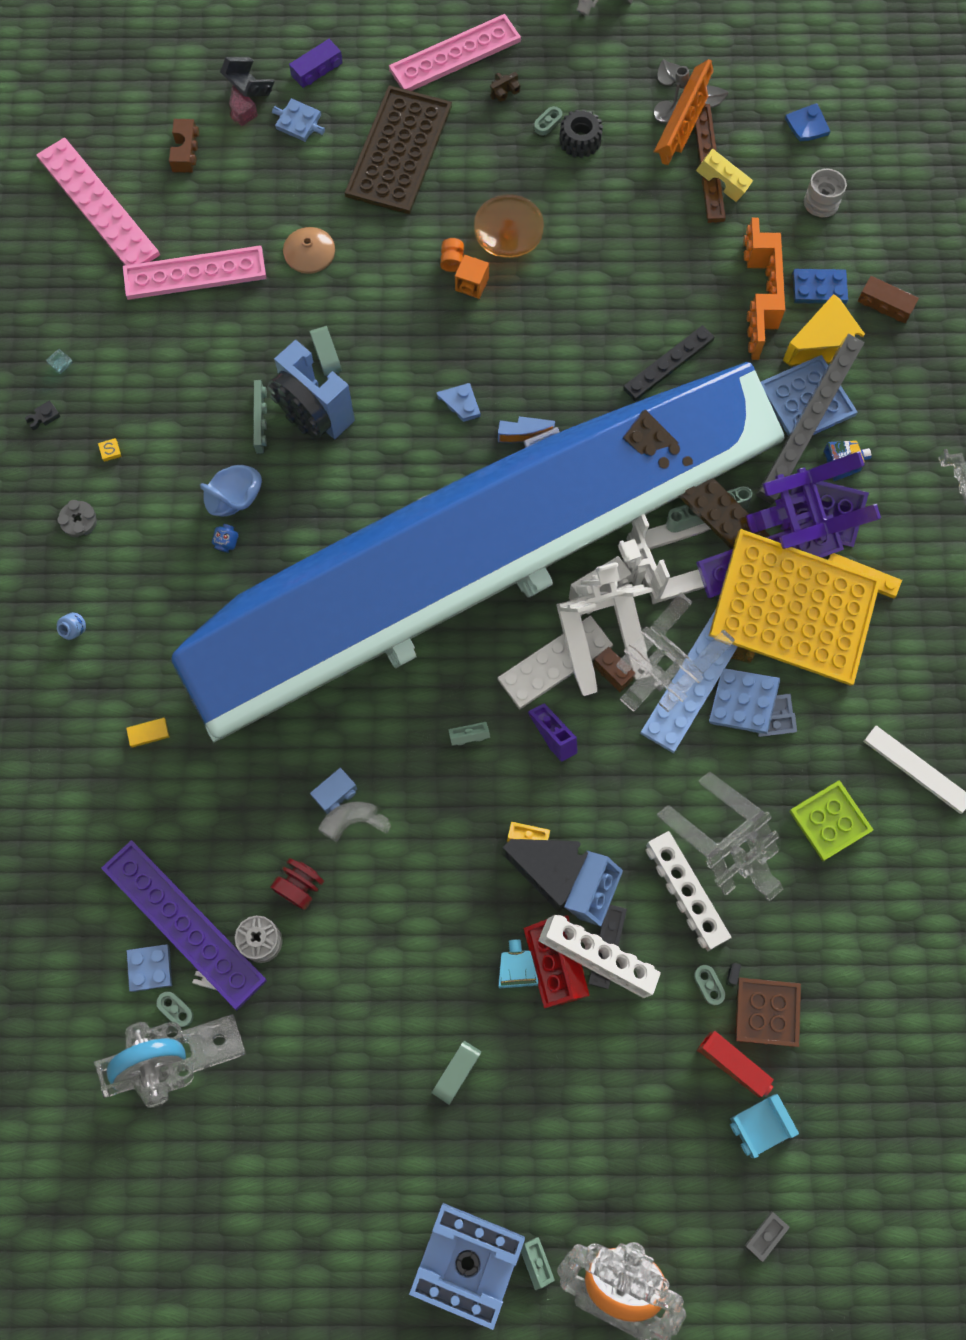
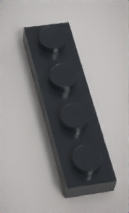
[588,905,627,989]

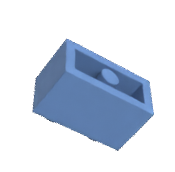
[310,767,357,815]

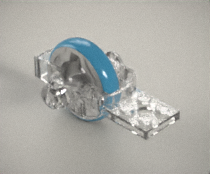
[94,1014,245,1108]

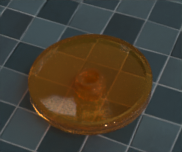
[474,195,544,258]

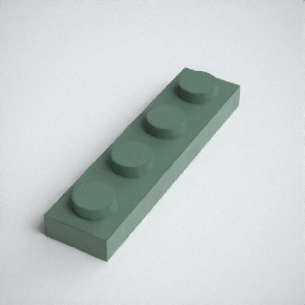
[254,380,267,454]

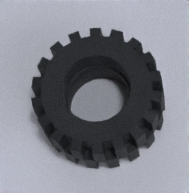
[559,109,603,158]

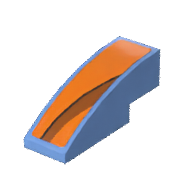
[498,416,555,443]

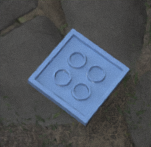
[709,668,780,734]

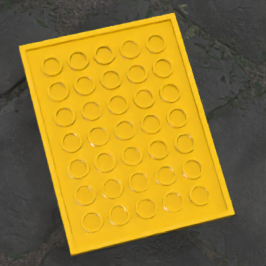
[709,529,881,686]

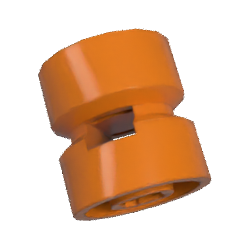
[440,238,464,272]

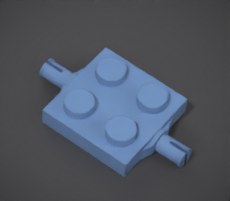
[272,98,325,142]

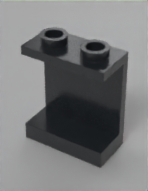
[220,57,275,97]

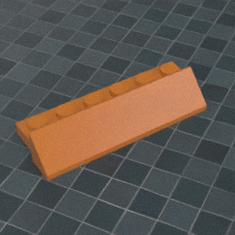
[654,59,713,165]

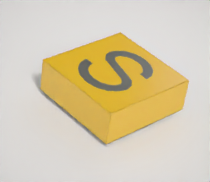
[98,438,122,462]

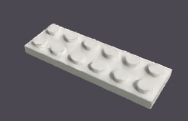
[498,616,613,709]

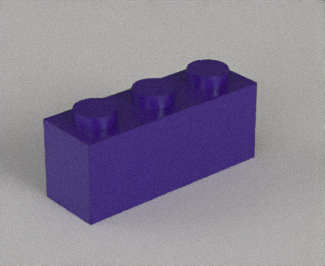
[289,39,342,88]

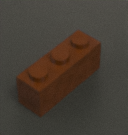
[858,276,919,324]

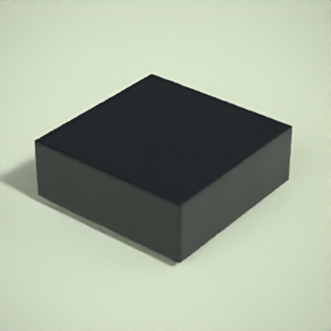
[726,963,741,987]

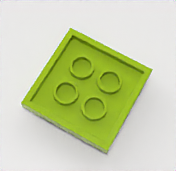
[789,780,873,861]

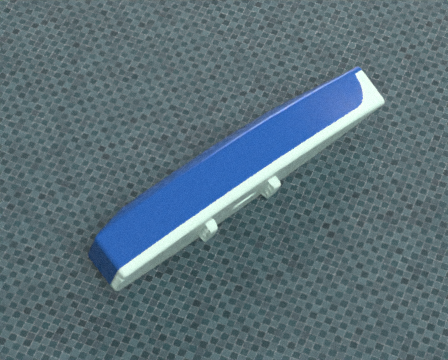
[171,362,784,743]

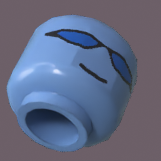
[57,612,86,640]

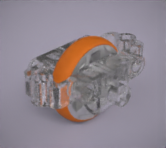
[557,1242,686,1340]

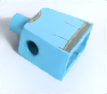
[499,940,538,988]

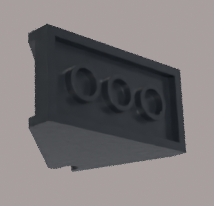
[502,839,588,912]

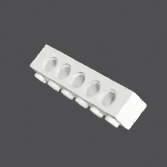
[646,831,731,952]
[539,915,661,998]

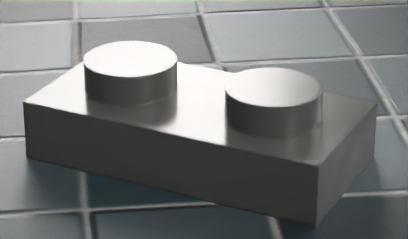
[745,1211,790,1262]

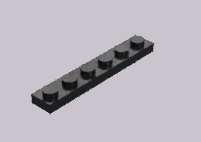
[623,325,715,401]

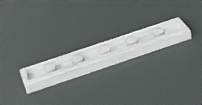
[863,726,966,814]

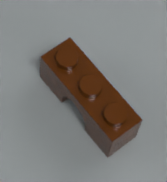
[169,119,199,173]

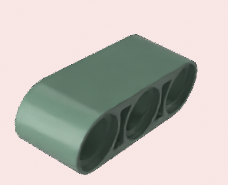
[309,326,342,376]
[432,1040,482,1105]

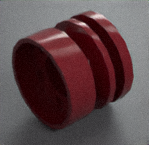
[270,858,324,910]

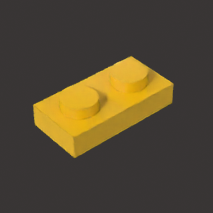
[507,822,550,842]

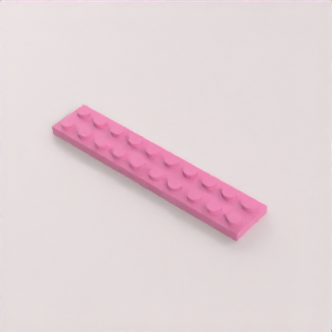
[37,137,160,266]

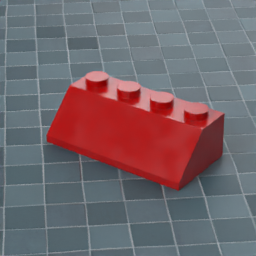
[524,915,590,1008]

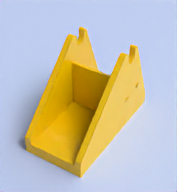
[783,294,865,366]

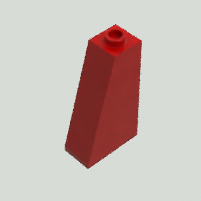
[697,1031,774,1098]

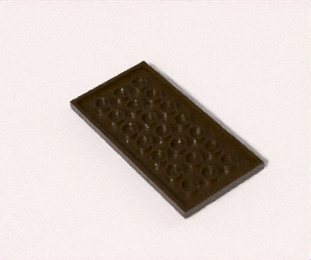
[345,85,452,214]

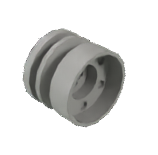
[804,169,847,217]
[235,915,283,963]

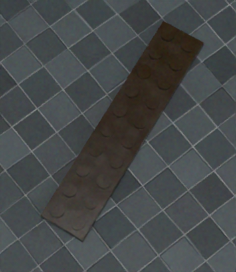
[623,410,770,549]

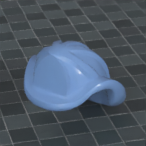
[200,465,262,517]

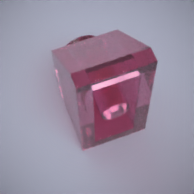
[229,85,258,126]

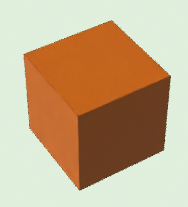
[455,255,489,299]

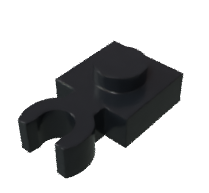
[25,400,61,430]

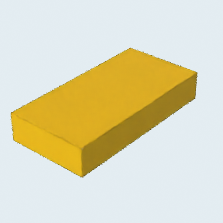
[126,718,170,747]

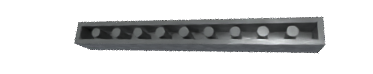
[756,333,865,504]

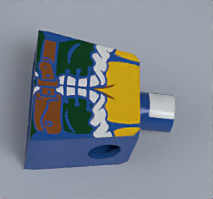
[824,441,871,481]

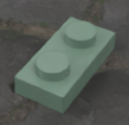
[448,722,490,745]
[521,1237,555,1290]

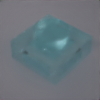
[46,349,73,374]

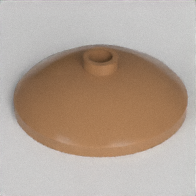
[283,227,335,274]

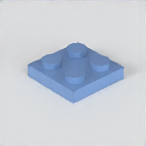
[127,944,172,992]

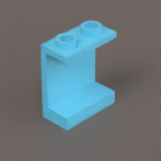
[730,1094,799,1158]

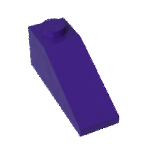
[528,703,578,762]

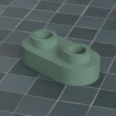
[534,106,562,135]
[694,965,725,1006]
[157,992,194,1027]

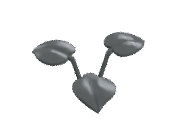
[654,59,729,123]

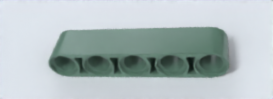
[666,486,752,533]

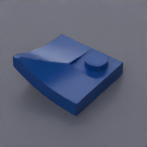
[785,103,830,141]

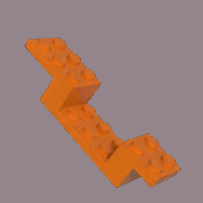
[743,218,785,360]

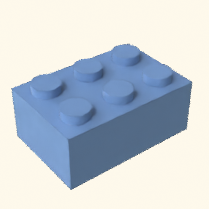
[565,851,623,926]

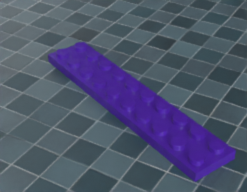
[101,840,267,1011]

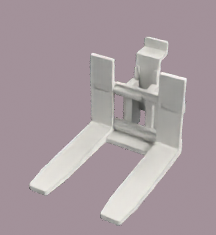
[618,514,711,604]
[556,563,652,696]

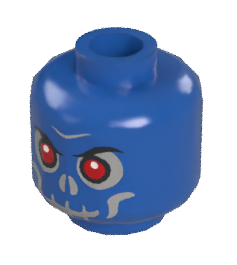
[211,524,239,553]

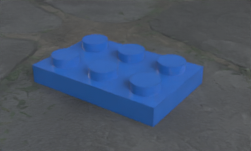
[792,269,848,304]

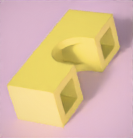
[696,149,753,202]

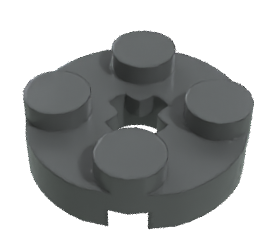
[58,500,97,537]

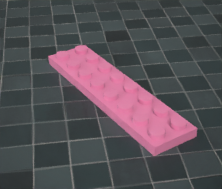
[389,14,521,91]
[123,246,266,300]

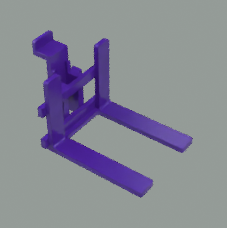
[746,451,881,549]

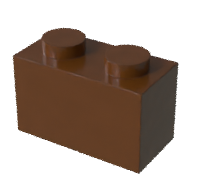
[593,647,636,692]

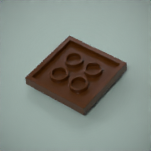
[735,978,801,1047]

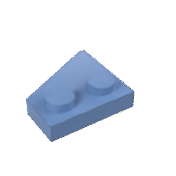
[437,383,481,422]

